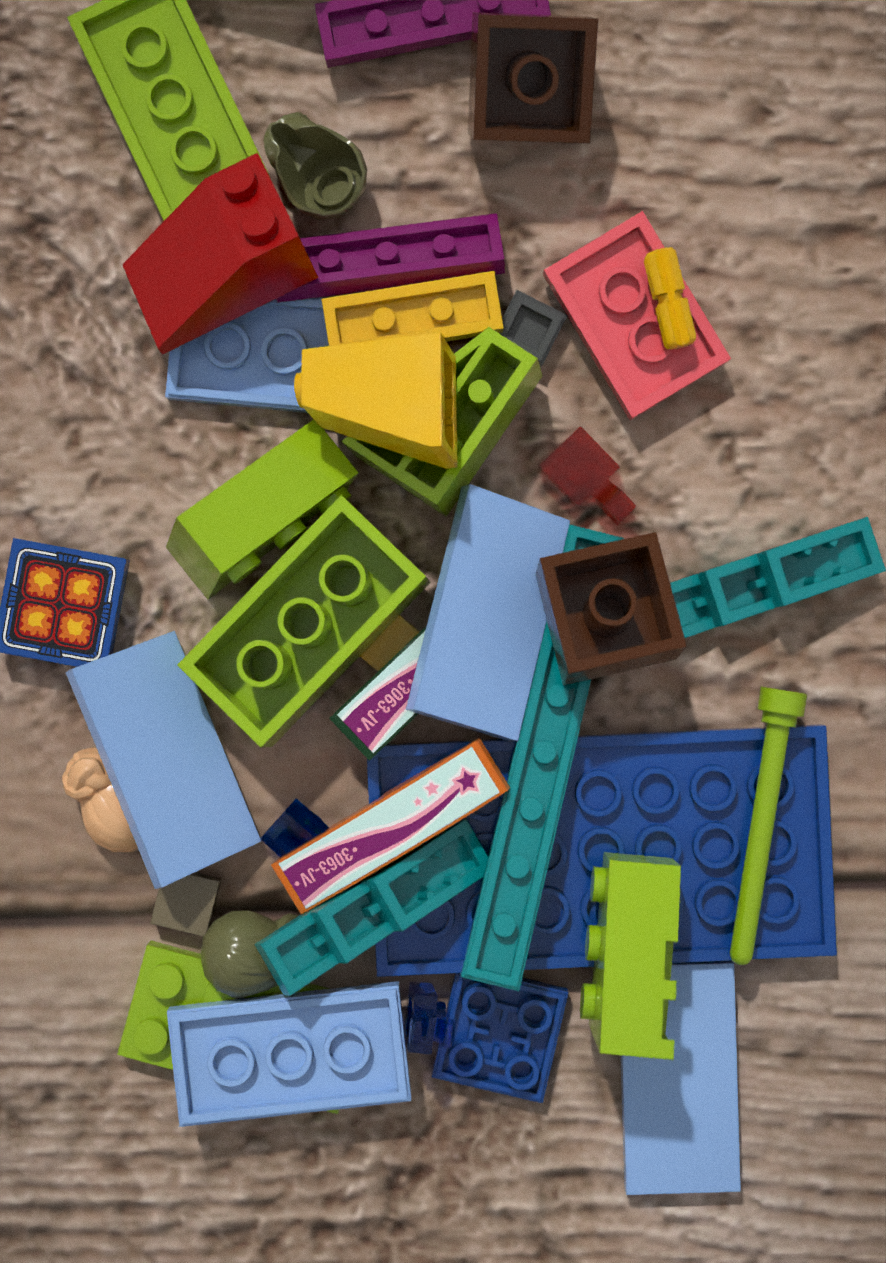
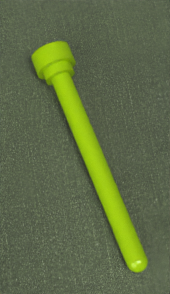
[730,687,807,965]

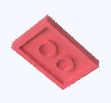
[543,211,731,421]

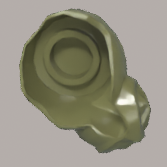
[264,112,368,221]
[200,910,298,999]

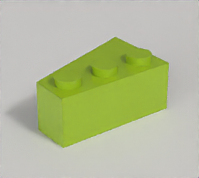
[341,327,543,517]
[166,419,358,600]
[580,852,681,1060]

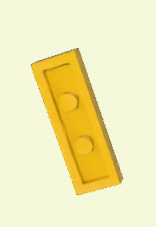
[321,271,504,346]

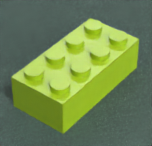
[177,495,431,748]

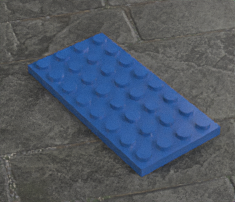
[367,724,837,977]

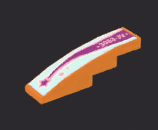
[271,738,510,915]

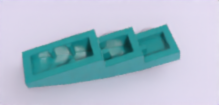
[670,517,886,638]
[254,819,488,996]

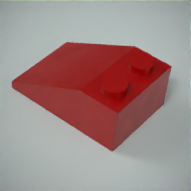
[122,152,319,355]

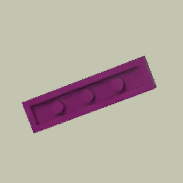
[314,0,551,68]
[277,213,505,303]

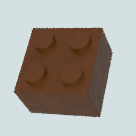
[468,12,598,144]
[535,532,687,686]

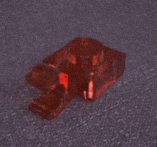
[539,426,636,526]

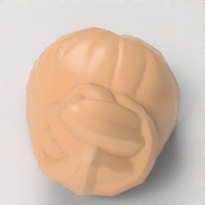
[62,748,138,852]

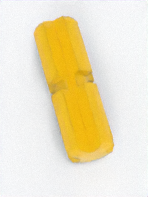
[644,247,696,349]

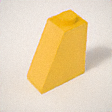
[294,332,457,469]

